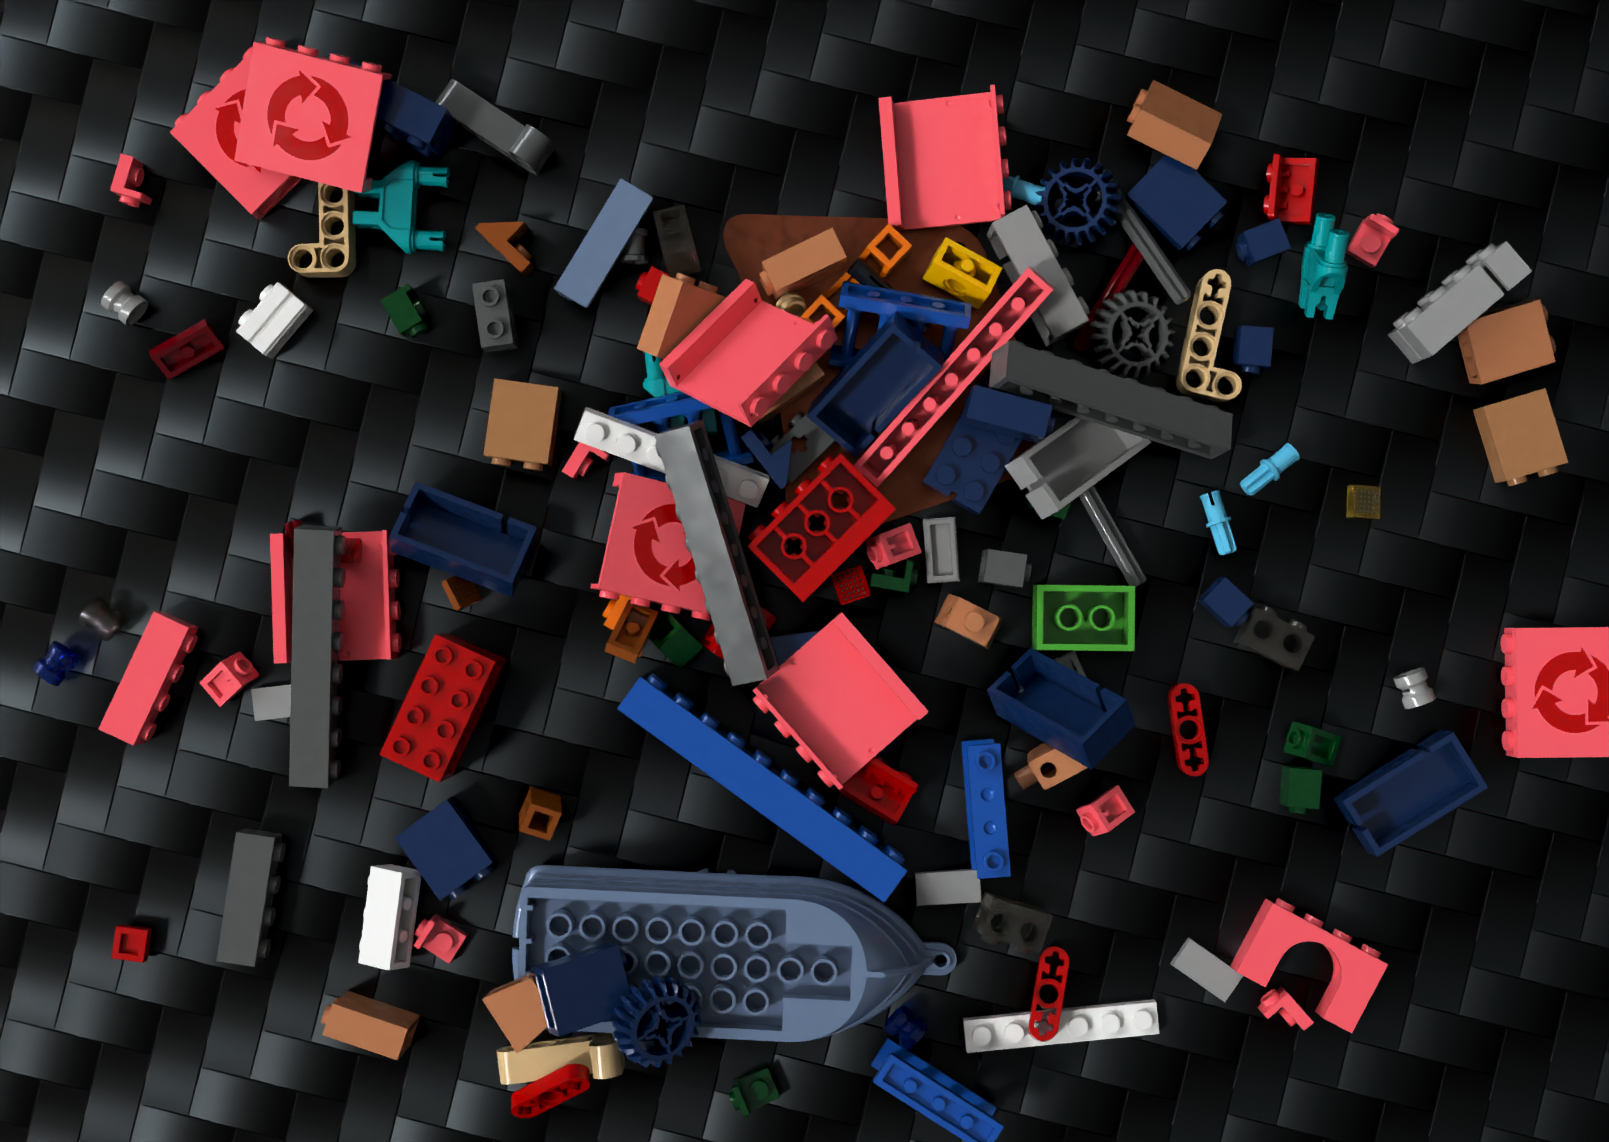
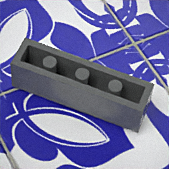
[216,828,286,967]

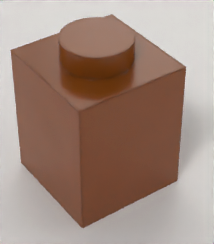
[519,786,562,841]

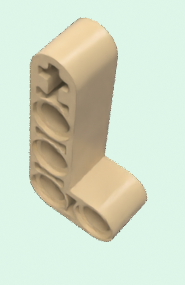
[287,182,356,278]
[1175,269,1242,403]
[496,1033,625,1085]

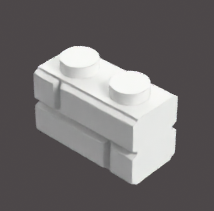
[236,282,313,359]

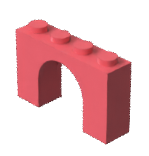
[1230,898,1388,1033]

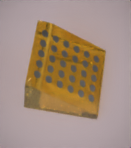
[1346,485,1381,519]

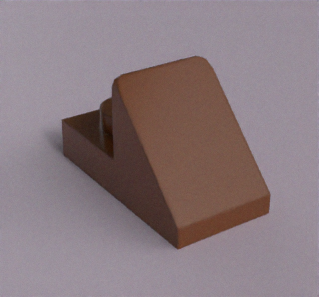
[475,222,535,277]
[604,600,658,664]

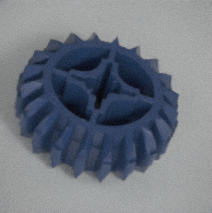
[1034,158,1122,246]
[611,975,702,1068]

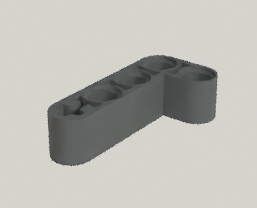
[435,79,555,175]

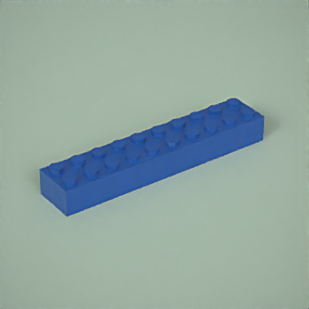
[617,674,908,903]

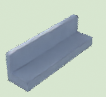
[554,178,653,308]

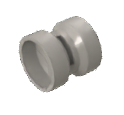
[101,281,148,326]
[1393,668,1436,709]

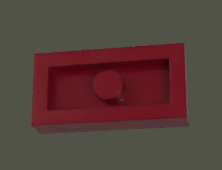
[149,319,225,380]

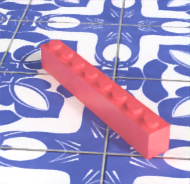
[854,266,1055,488]

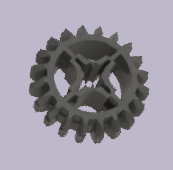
[1088,290,1176,378]

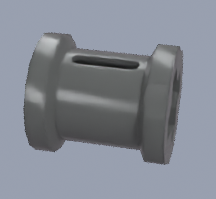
[620,228,648,265]

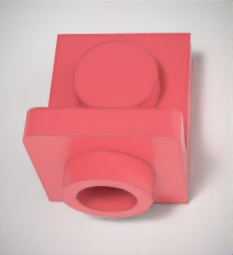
[110,153,152,208]
[1346,214,1400,268]
[562,442,612,480]
[865,523,922,570]
[200,652,260,707]
[1076,785,1135,836]
[413,914,468,964]
[1257,987,1314,1031]

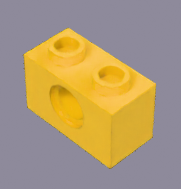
[922,237,1002,309]

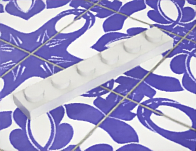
[574,407,770,508]
[963,999,1160,1053]

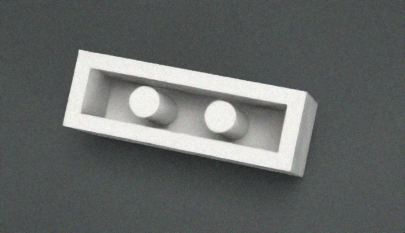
[358,864,421,971]

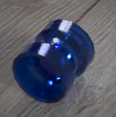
[32,641,80,686]
[882,1004,928,1051]

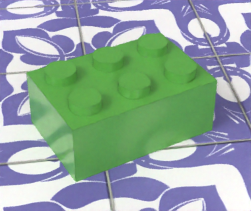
[1032,585,1135,651]

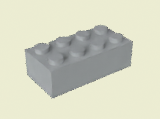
[986,204,1090,347]
[1388,241,1532,364]
[1005,416,1151,519]

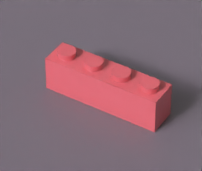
[99,611,199,746]

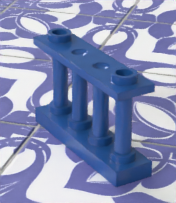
[829,281,972,369]
[608,392,754,482]
[961,738,1011,879]
[871,1037,1004,1142]

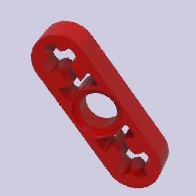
[1168,683,1209,776]
[1028,946,1069,1042]
[511,1064,590,1118]

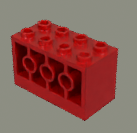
[747,453,896,602]
[379,633,507,783]

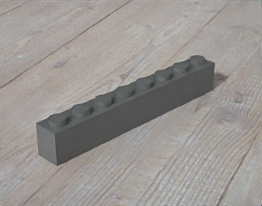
[989,341,1233,459]
[654,419,779,686]
[289,525,346,788]

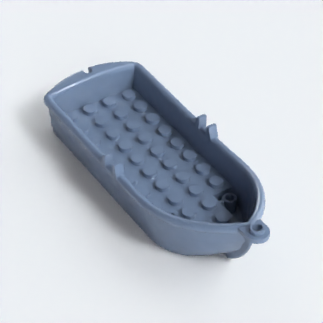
[512,865,957,1042]

